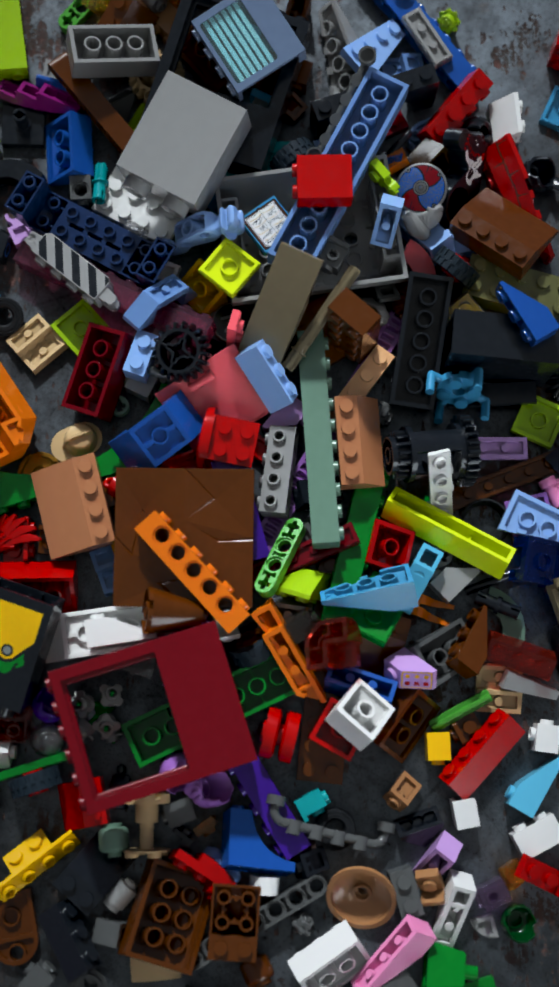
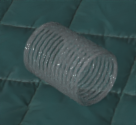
[124,220,149,239]

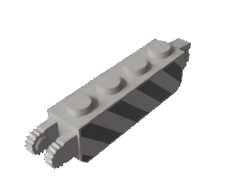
[24,231,121,312]

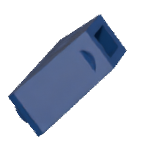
[495,281,559,347]

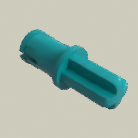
[92,162,109,205]

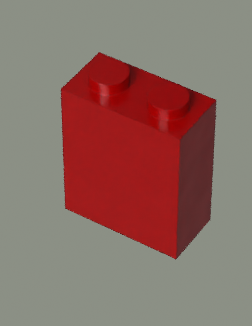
[292,154,353,207]

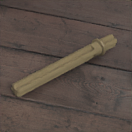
[282,265,361,372]

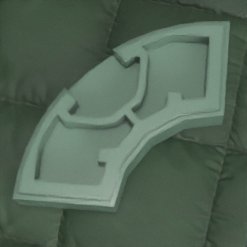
[487,586,526,641]

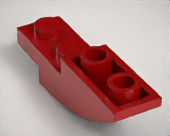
[168,849,237,902]
[514,853,559,897]

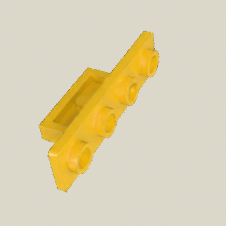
[0,829,81,902]

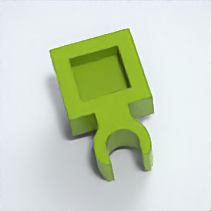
[368,157,400,196]

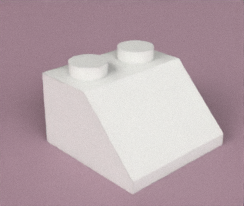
[325,678,395,751]

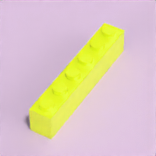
[381,486,517,580]

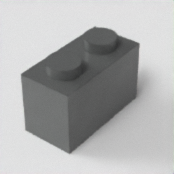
[386,864,425,920]

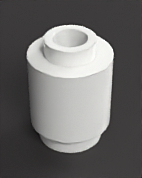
[103,877,137,914]

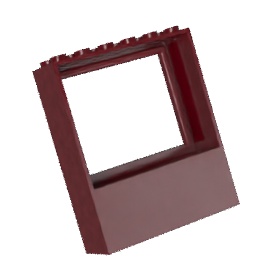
[45,621,258,816]

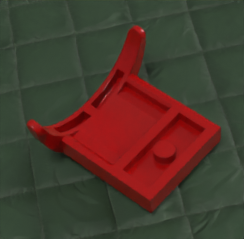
[196,406,261,469]

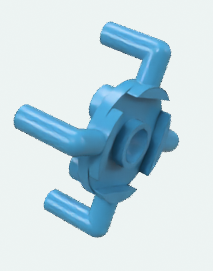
[425,367,490,424]

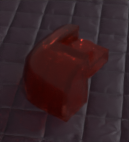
[305,617,363,671]

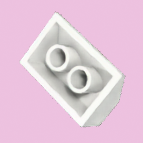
[287,920,371,987]

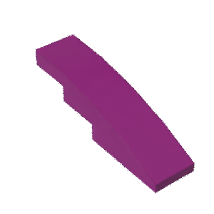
[0,79,81,113]

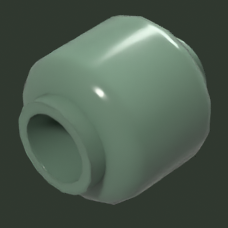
[98,822,129,858]

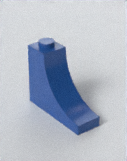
[221,805,295,876]

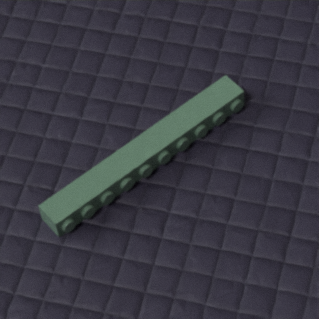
[297,329,344,549]

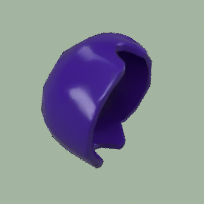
[31,687,61,723]

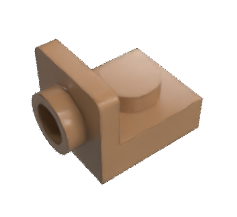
[382,771,422,812]
[415,868,445,907]

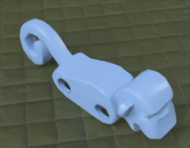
[163,205,245,256]

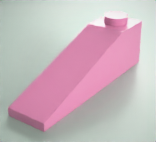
[350,914,437,987]

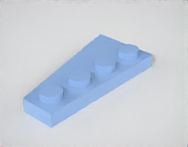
[339,19,405,73]

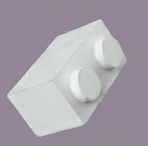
[508,810,559,857]

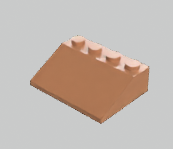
[31,453,115,560]

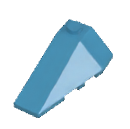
[320,563,419,612]

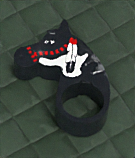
[439,127,492,225]

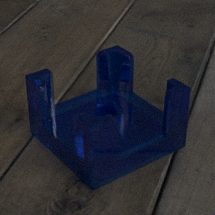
[508,535,559,589]

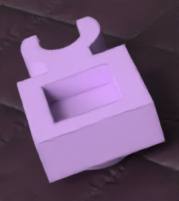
[5,214,32,249]

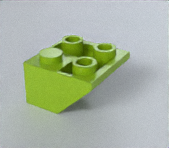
[268,568,332,604]

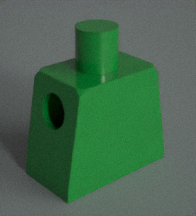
[422,942,478,987]

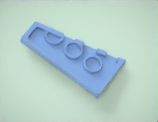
[496,489,559,543]

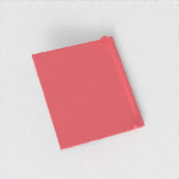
[155,343,269,454]

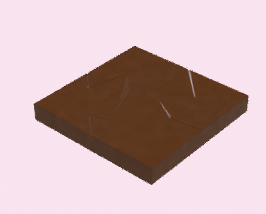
[113,468,255,608]

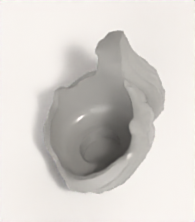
[401,204,444,240]

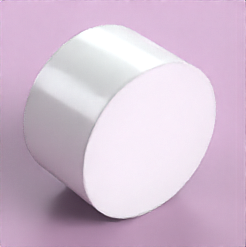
[249,873,280,896]

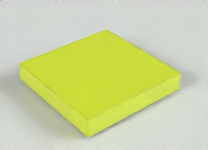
[198,238,261,299]

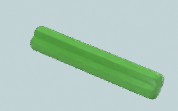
[429,689,492,732]

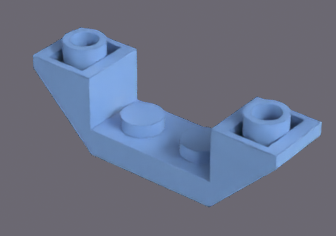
[122,274,198,332]

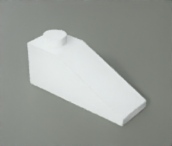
[84,613,160,649]
[432,869,477,948]

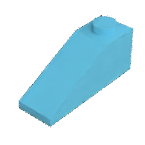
[504,754,559,819]

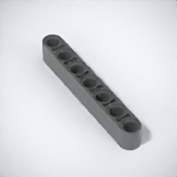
[193,873,327,971]

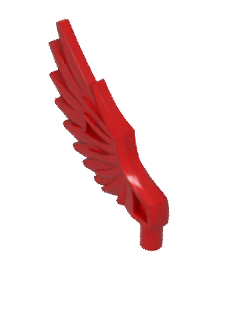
[0,514,42,553]

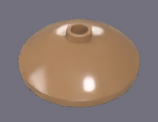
[326,866,397,929]

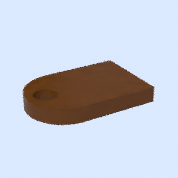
[0,887,40,966]

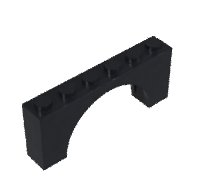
[309,63,440,140]

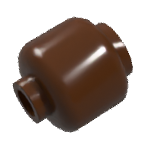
[240,953,274,987]

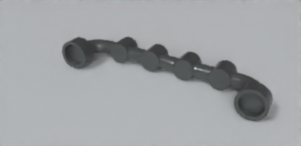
[305,46,376,155]
[266,794,396,852]

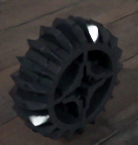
[151,321,212,383]

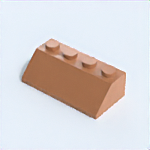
[333,395,385,490]

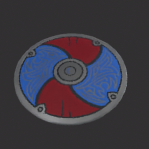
[396,163,448,213]

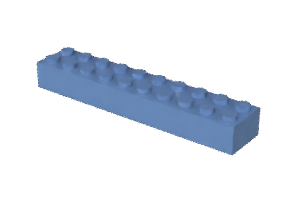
[267,66,409,264]

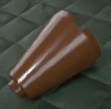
[141,587,207,634]

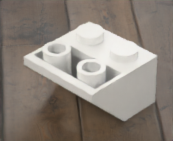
[485,92,525,146]

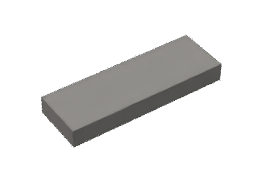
[401,7,453,69]

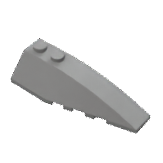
[318,0,358,95]

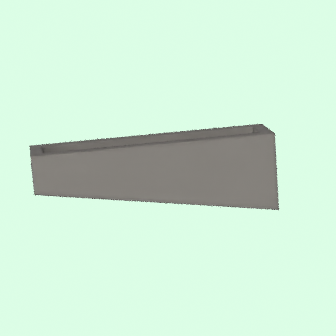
[498,668,559,700]

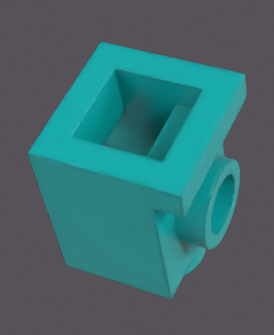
[294,787,331,823]

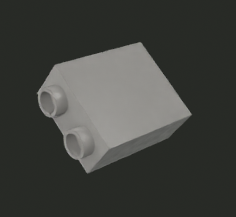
[116,70,252,220]

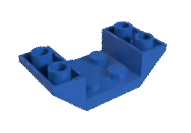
[108,389,203,468]

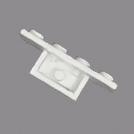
[427,448,454,516]

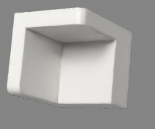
[449,798,481,830]

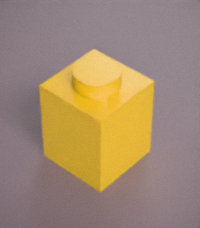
[424,732,451,765]

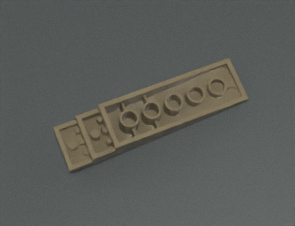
[238,241,324,365]

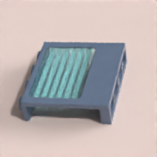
[191,0,306,101]

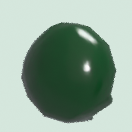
[501,904,537,944]

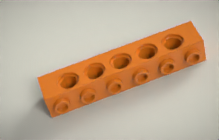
[134,510,250,634]

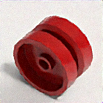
[258,706,301,764]

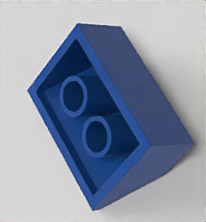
[45,110,94,186]

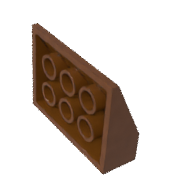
[449,187,558,280]
[117,858,212,976]

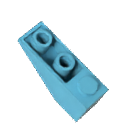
[405,542,444,615]

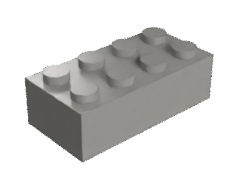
[66,24,160,78]

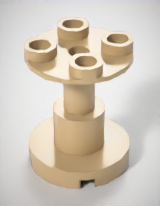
[123,792,170,859]

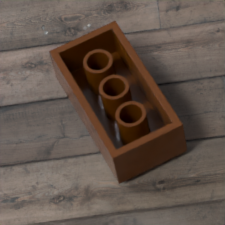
[327,287,381,364]

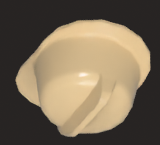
[51,422,102,462]

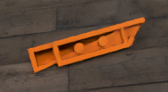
[251,598,327,703]

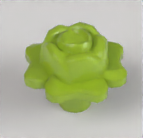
[437,8,461,35]

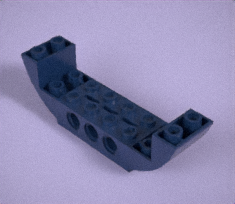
[4,170,176,288]

